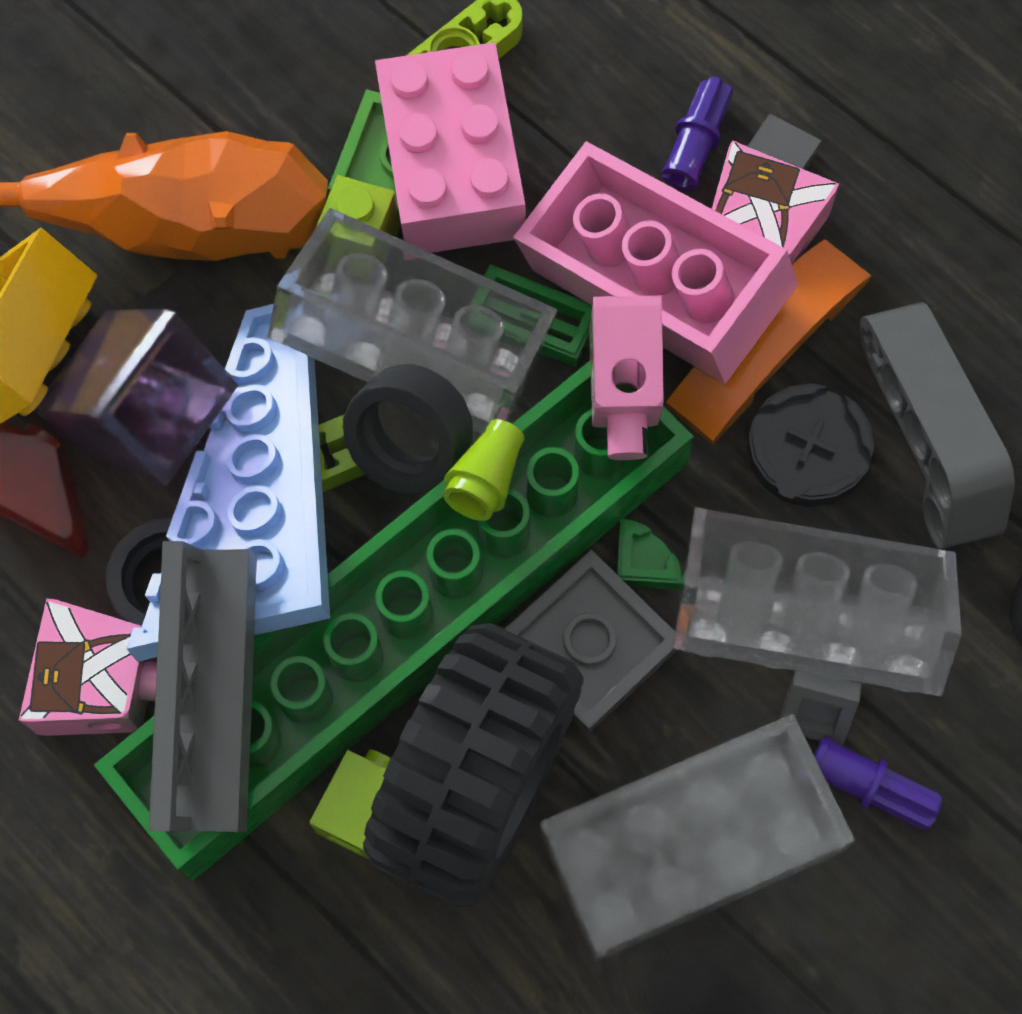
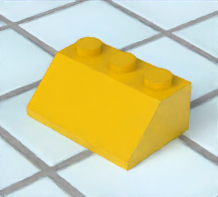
[0,227,98,424]

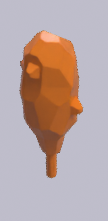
[0,131,328,261]

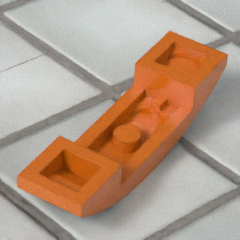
[666,239,872,445]

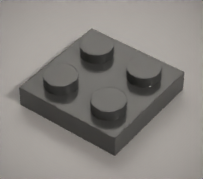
[505,549,683,734]

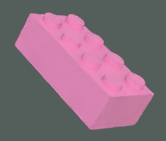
[513,141,798,384]

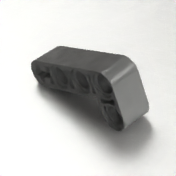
[859,302,1015,550]

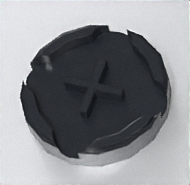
[747,383,875,507]

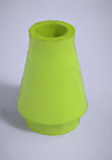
[443,419,525,521]

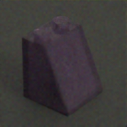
[34,309,238,487]

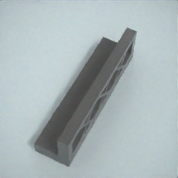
[149,541,257,832]

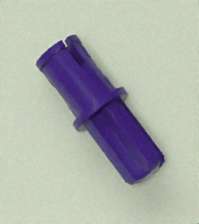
[661,76,733,191]
[806,735,942,830]

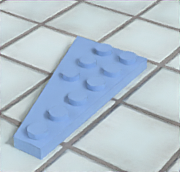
[126,296,330,662]

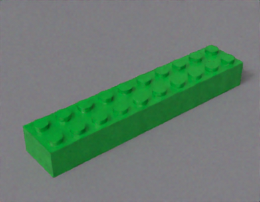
[94,361,694,881]

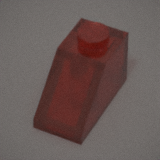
[0,421,89,559]

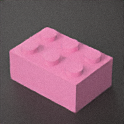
[375,42,526,257]

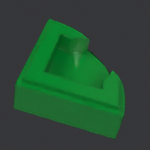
[617,519,682,590]

